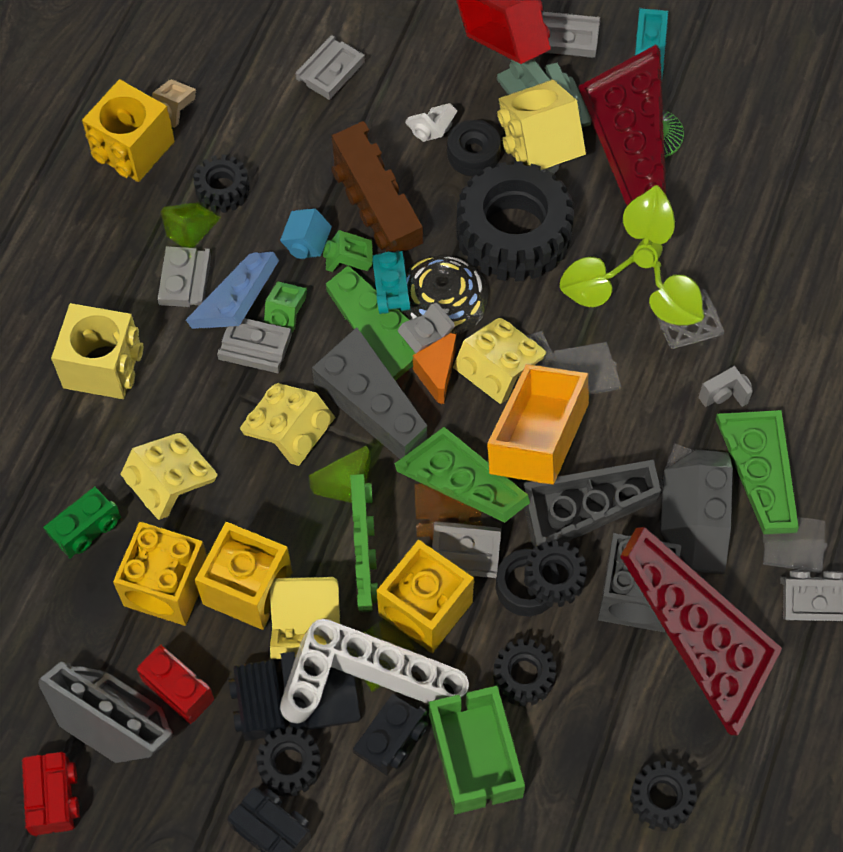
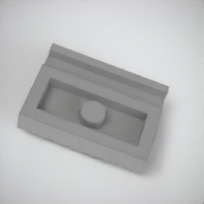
[542,12,600,58]
[296,35,365,100]
[158,246,211,307]
[217,318,292,374]
[432,522,501,578]

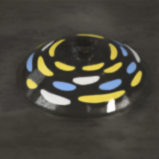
[398,255,489,336]

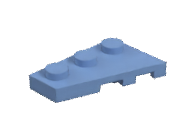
[186,252,279,329]

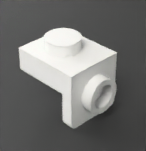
[405,103,457,142]

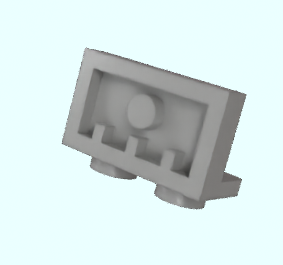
[780,571,843,621]

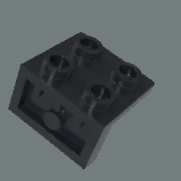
[281,652,360,732]

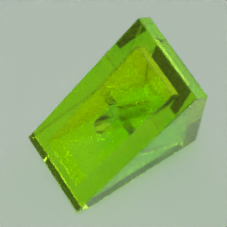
[161,202,219,248]
[309,446,370,503]

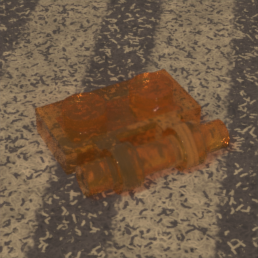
[415,484,483,540]

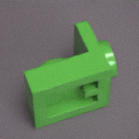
[323,230,373,272]
[264,281,307,333]

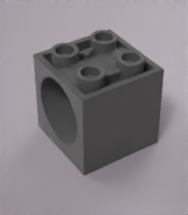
[598,533,681,632]

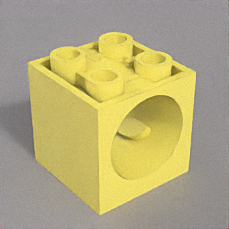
[497,80,586,170]
[51,303,143,399]

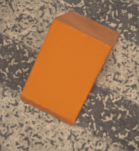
[413,333,456,404]

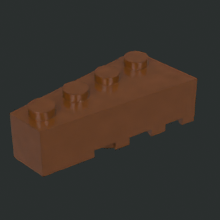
[331,121,423,253]

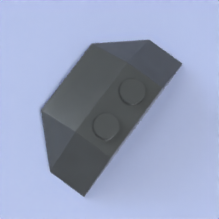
[661,450,733,574]
[38,662,173,763]

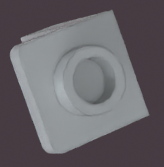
[397,303,455,353]
[698,366,753,407]

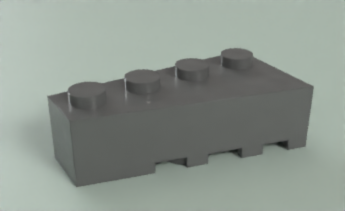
[312,327,427,459]
[522,460,661,549]

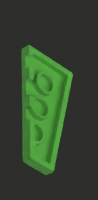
[326,266,416,381]
[716,410,799,534]
[394,427,530,522]
[350,474,378,612]

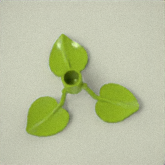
[560,185,704,325]

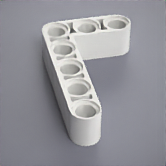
[280,619,469,723]

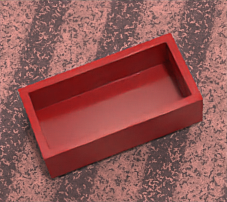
[456,0,551,64]

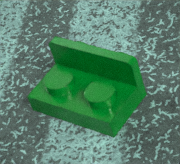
[43,486,121,559]

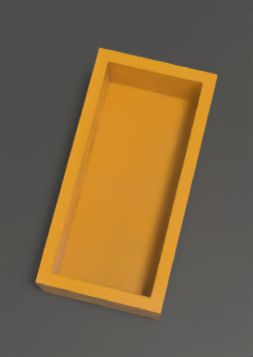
[487,364,589,485]

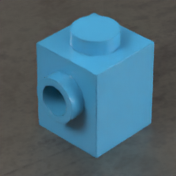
[280,208,332,259]

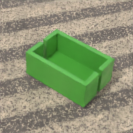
[429,686,525,814]

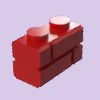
[137,645,214,724]
[22,752,80,836]

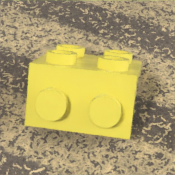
[453,318,546,404]
[240,383,336,466]
[120,433,217,520]
[270,577,340,659]

